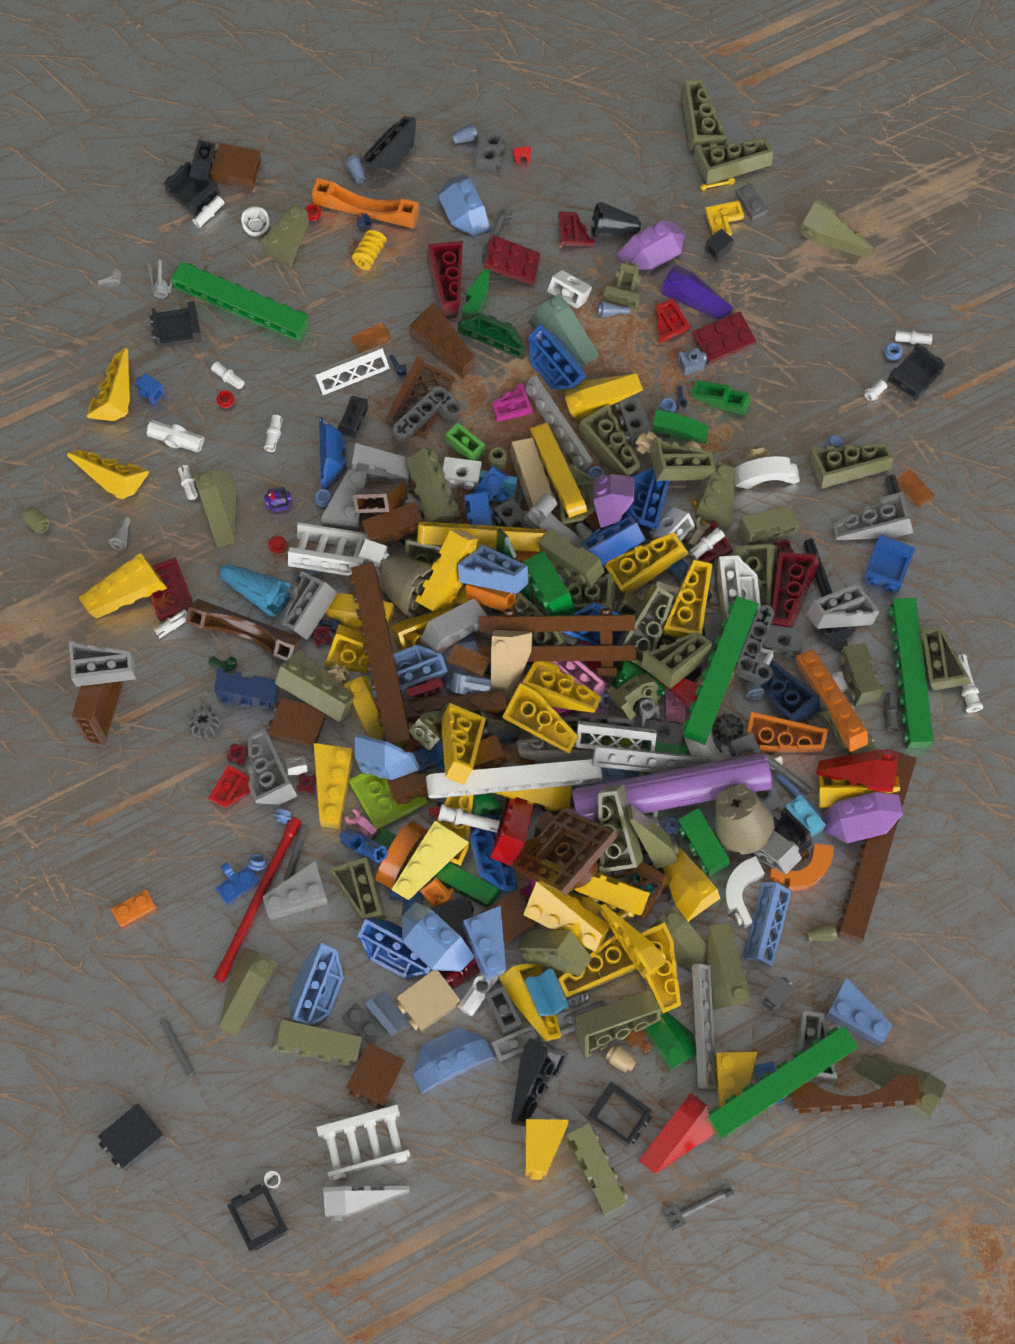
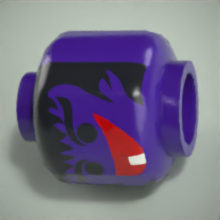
[264,486,292,513]

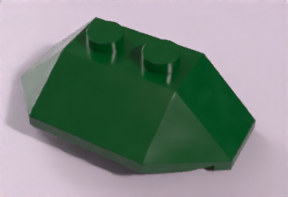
[457,313,525,360]

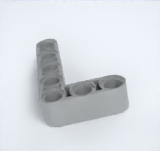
[524,493,604,566]

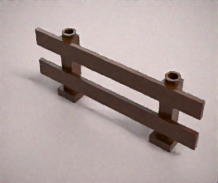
[479,608,636,676]

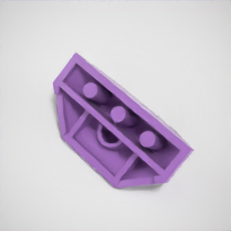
[617,220,685,270]
[593,474,634,528]
[822,792,903,843]

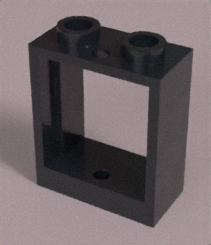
[587,1081,653,1147]
[227,1184,290,1253]

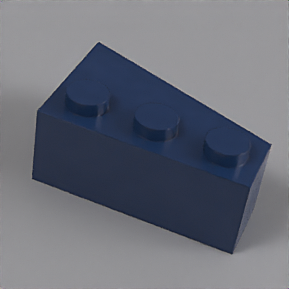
[214,668,279,710]

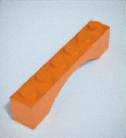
[312,178,419,229]
[796,649,868,752]

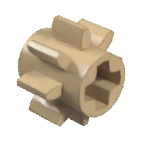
[635,431,656,455]
[746,445,770,462]
[327,664,350,685]

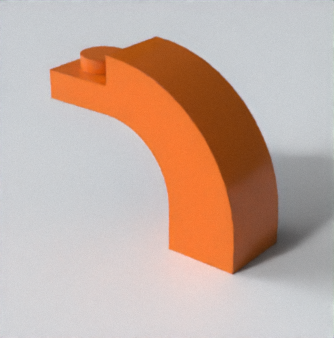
[375,821,428,889]
[768,843,834,891]

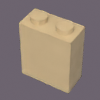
[396,970,461,1033]

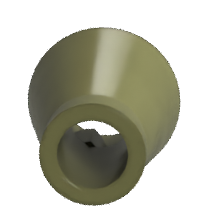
[807,922,838,942]

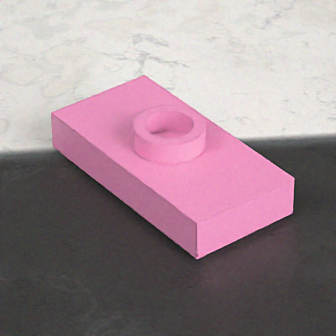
[665,688,686,724]

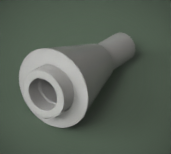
[109,517,131,550]

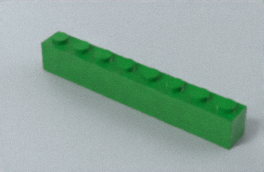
[171,261,310,342]
[682,596,759,745]
[888,598,934,748]
[705,1026,858,1141]

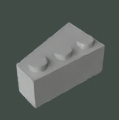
[352,443,411,486]
[806,583,879,629]
[420,599,487,653]
[69,641,136,687]
[748,830,802,875]
[263,861,328,921]

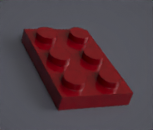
[483,235,540,286]
[692,311,756,364]
[150,557,193,622]

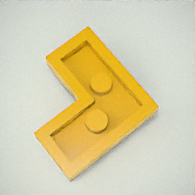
[705,201,744,236]

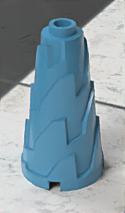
[219,563,292,617]

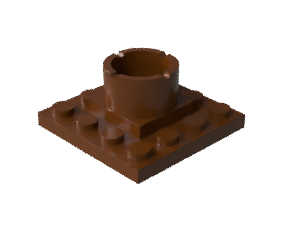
[512,808,618,896]

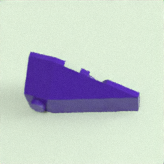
[661,265,733,320]

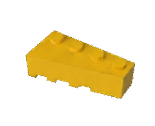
[605,532,689,594]
[661,560,712,639]
[314,743,354,830]

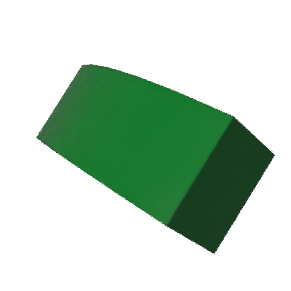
[462,268,489,319]
[690,380,751,416]
[652,409,709,444]

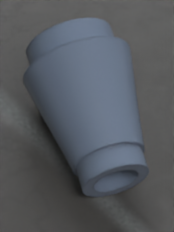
[452,124,478,144]
[345,155,365,183]

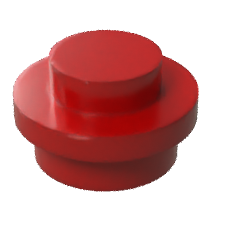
[304,204,322,221]
[216,390,235,408]
[268,536,287,554]

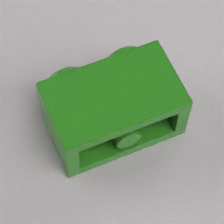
[445,423,485,461]

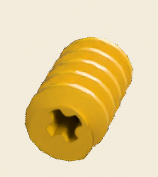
[352,230,387,270]

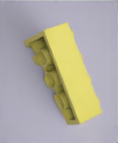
[391,821,469,900]

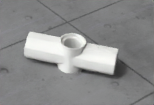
[147,420,204,453]
[458,966,507,1017]

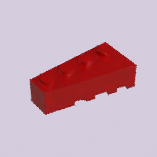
[490,797,536,866]

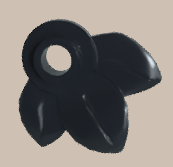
[818,626,855,649]

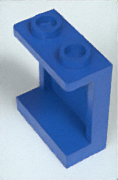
[862,535,915,593]

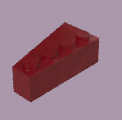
[426,241,463,316]
[771,552,819,628]

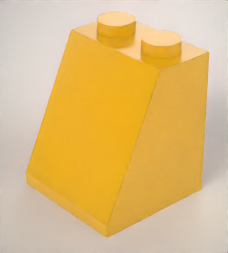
[525,1119,568,1180]

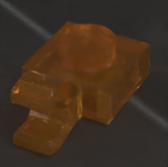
[623,1029,652,1056]

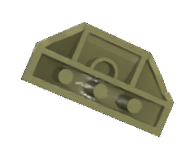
[559,464,596,524]

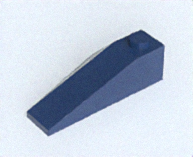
[758,660,821,721]

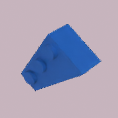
[581,511,645,566]

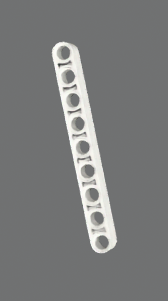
[426,759,603,798]

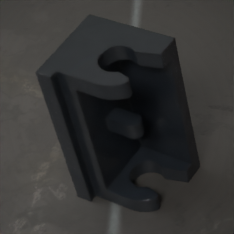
[337,396,369,438]
[773,808,812,853]

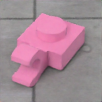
[345,809,378,839]

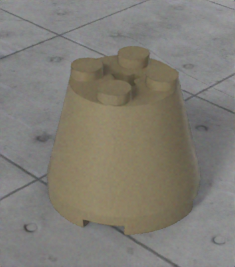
[378,555,434,618]
[714,784,775,854]

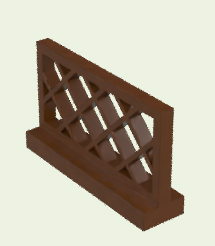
[385,356,456,439]
[597,860,671,919]

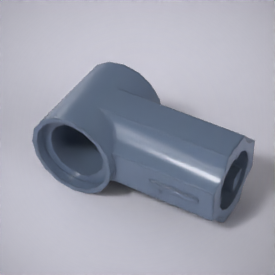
[450,670,491,694]

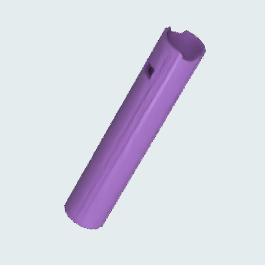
[572,752,772,823]

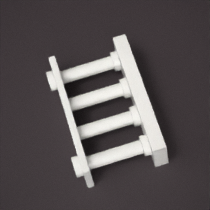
[288,523,367,576]
[316,1105,410,1181]

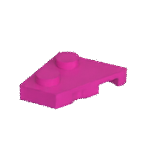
[492,383,532,422]

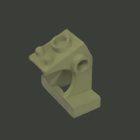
[603,261,642,310]
[606,673,660,720]
[409,704,449,751]

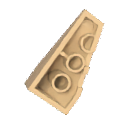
[491,630,532,705]

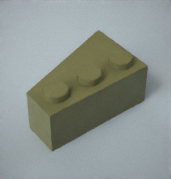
[261,203,309,269]
[649,437,716,481]
[695,461,735,530]
[737,505,799,546]
[642,632,712,689]
[839,643,884,706]

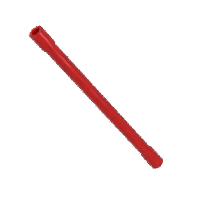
[213,817,302,983]

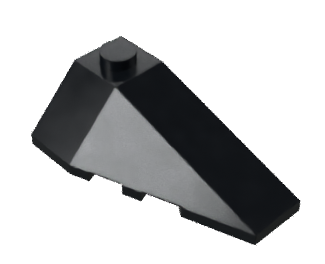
[511,1038,569,1126]

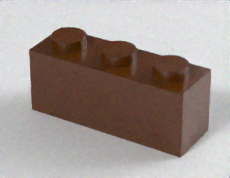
[362,502,423,545]

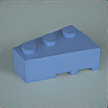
[458,545,529,594]
[461,906,506,982]
[825,978,893,1047]

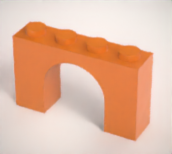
[465,550,539,611]

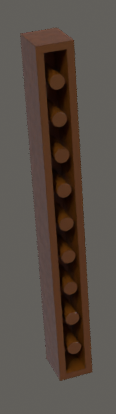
[349,562,413,748]
[836,752,917,944]

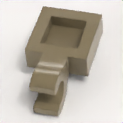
[685,517,709,551]

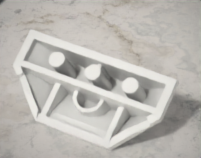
[717,556,761,621]

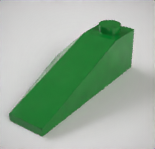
[643,1012,696,1072]

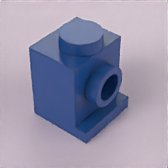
[135,373,165,406]

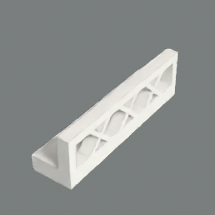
[312,346,390,395]
[576,721,657,751]

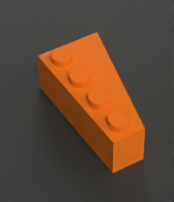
[742,712,828,753]

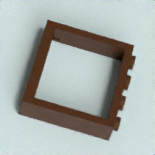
[71,681,124,746]

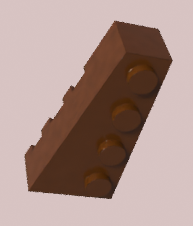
[409,302,475,379]

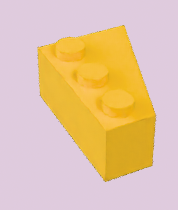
[575,871,650,917]
[715,1052,758,1108]

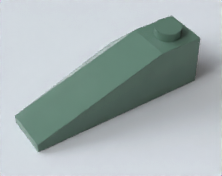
[529,294,600,365]

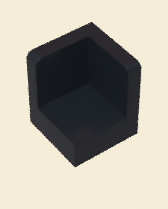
[705,229,734,261]

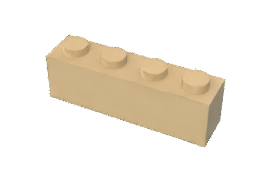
[509,438,556,511]

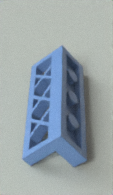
[743,882,792,966]

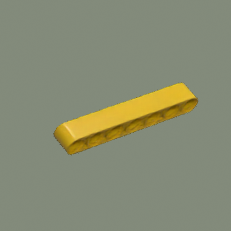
[529,422,587,518]
[417,522,549,552]

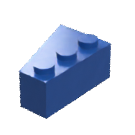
[465,492,496,551]

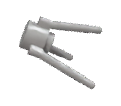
[147,259,178,298]
[634,699,663,744]

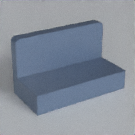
[364,992,409,1038]

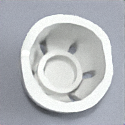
[241,207,269,237]

